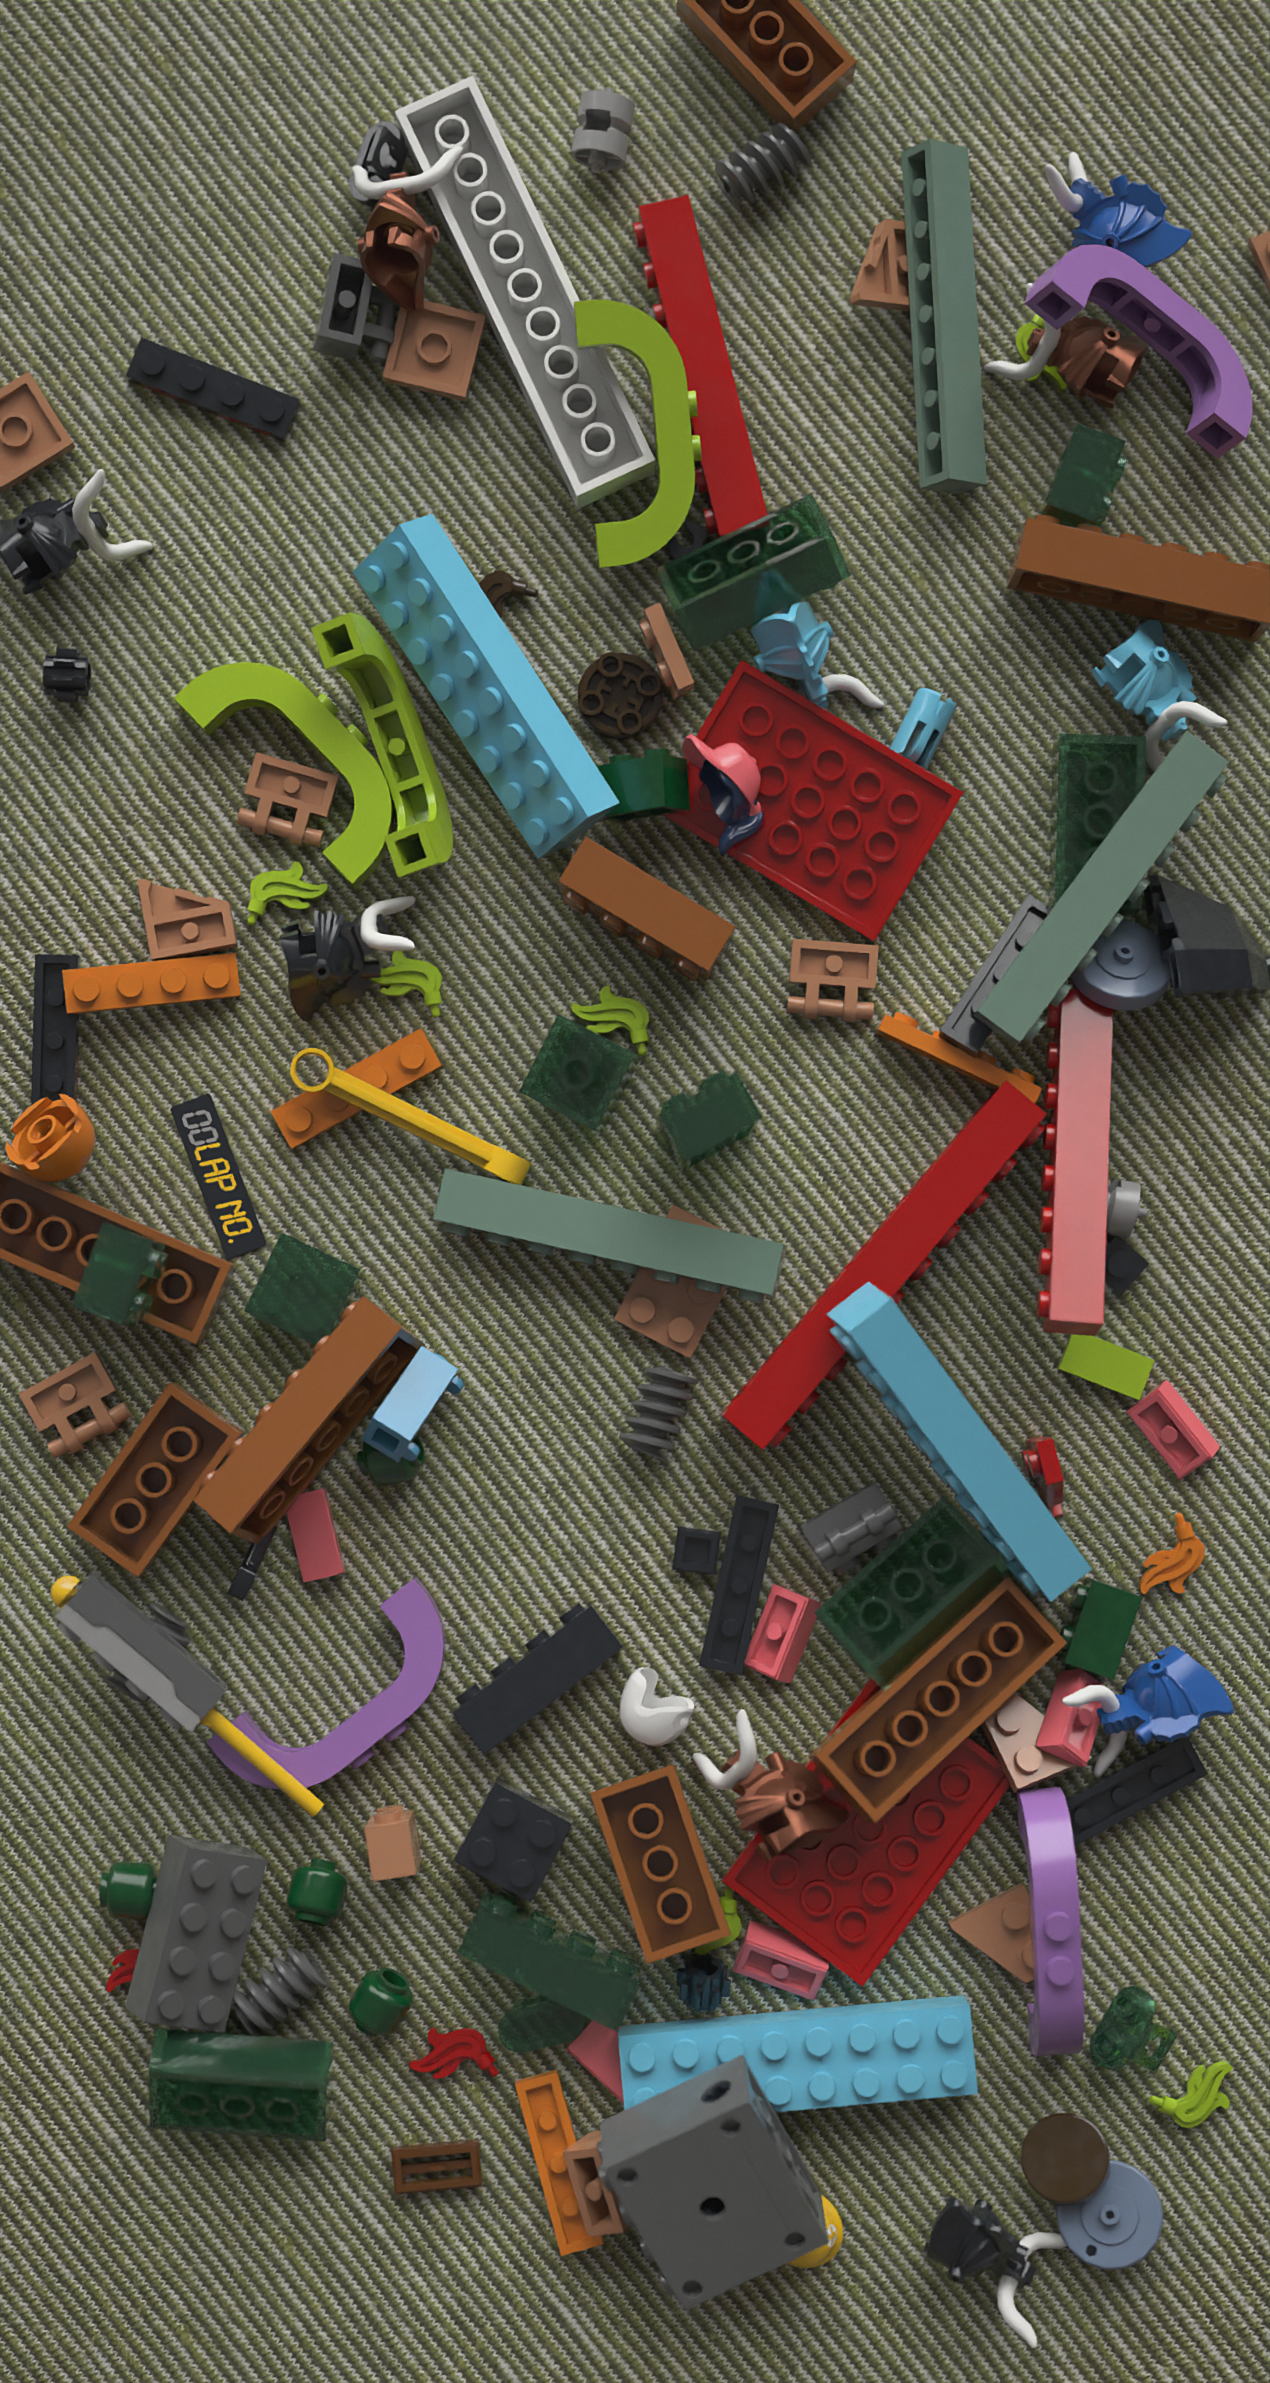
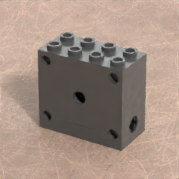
[597,2054,829,2311]

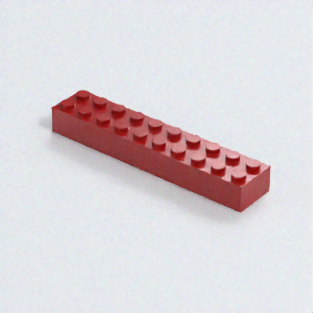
[720,1080,1046,1450]

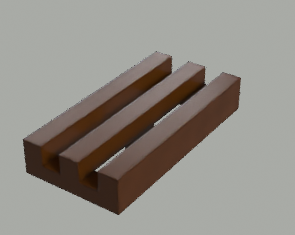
[391,2139,483,2194]

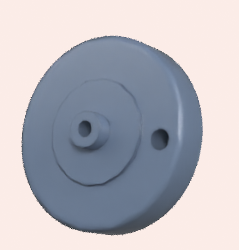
[1070,920,1172,1010]
[1057,2160,1163,2270]

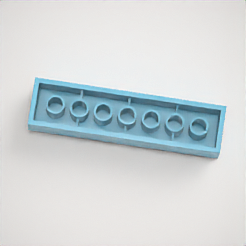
[353,514,620,859]
[827,1282,1092,1602]
[618,1995,978,2112]

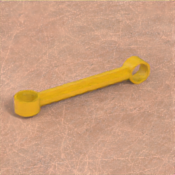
[290,1048,532,1185]

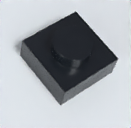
[1105,1236,1149,1296]

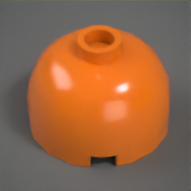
[5,1094,96,1182]

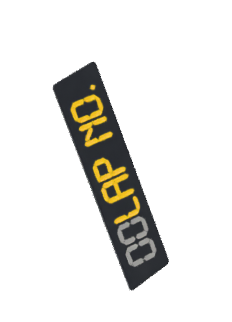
[171,1093,266,1259]

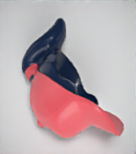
[682,734,764,856]

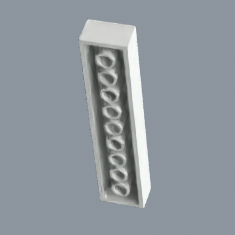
[395,76,655,509]

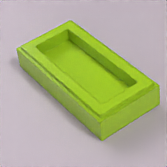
[1057,1334,1155,1400]

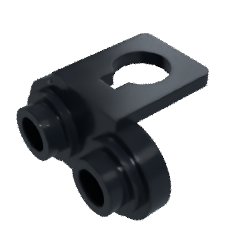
[349,121,409,205]

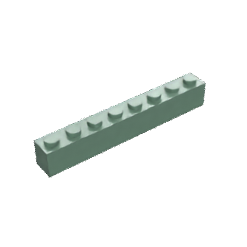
[901,139,987,494]
[973,731,1229,1046]
[433,1169,786,1303]

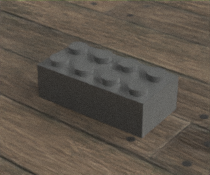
[125,1835,267,2032]

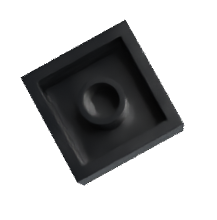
[454,1776,573,1902]

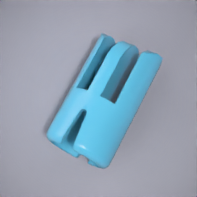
[890,688,956,770]

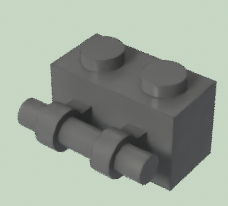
[312,253,400,363]
[799,1481,902,1575]

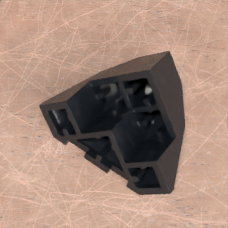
[1143,874,1270,1000]

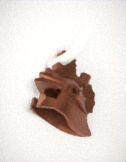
[352,147,463,312]
[984,283,1149,409]
[692,1709,850,1862]

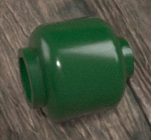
[357,1434,425,1487]
[286,1858,348,1926]
[99,1861,157,1920]
[349,1968,413,2036]

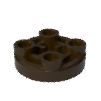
[578,652,663,740]
[1021,2113,1110,2206]

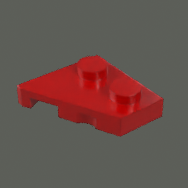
[1021,1436,1064,1519]

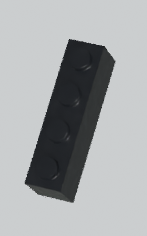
[453,1602,623,1755]

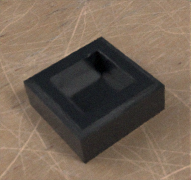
[672,1526,721,1575]

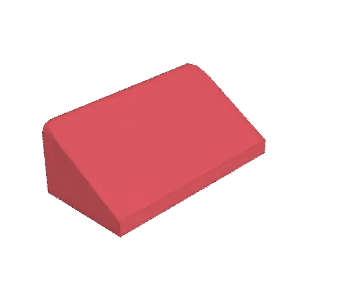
[1126,1380,1219,1479]
[286,1488,346,1583]
[744,1584,822,1683]
[1036,1668,1104,1767]
[732,1921,829,2001]
[566,2011,624,2104]

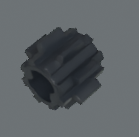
[43,648,91,702]
[676,1952,731,2013]

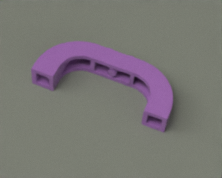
[1024,244,1253,459]
[207,1576,445,1789]
[1017,1787,1084,2056]

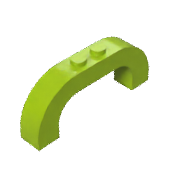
[573,300,702,568]
[311,612,453,878]
[174,662,394,890]

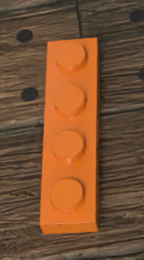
[62,953,240,1015]
[876,1012,1043,1103]
[270,1028,443,1150]
[515,2069,604,2256]

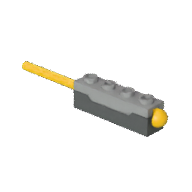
[51,1570,324,1817]

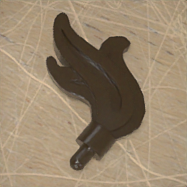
[479,571,538,619]

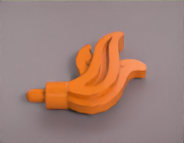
[1138,1513,1205,1594]

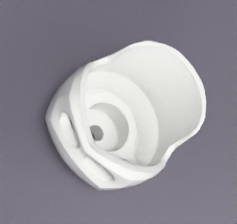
[619,1667,694,1746]

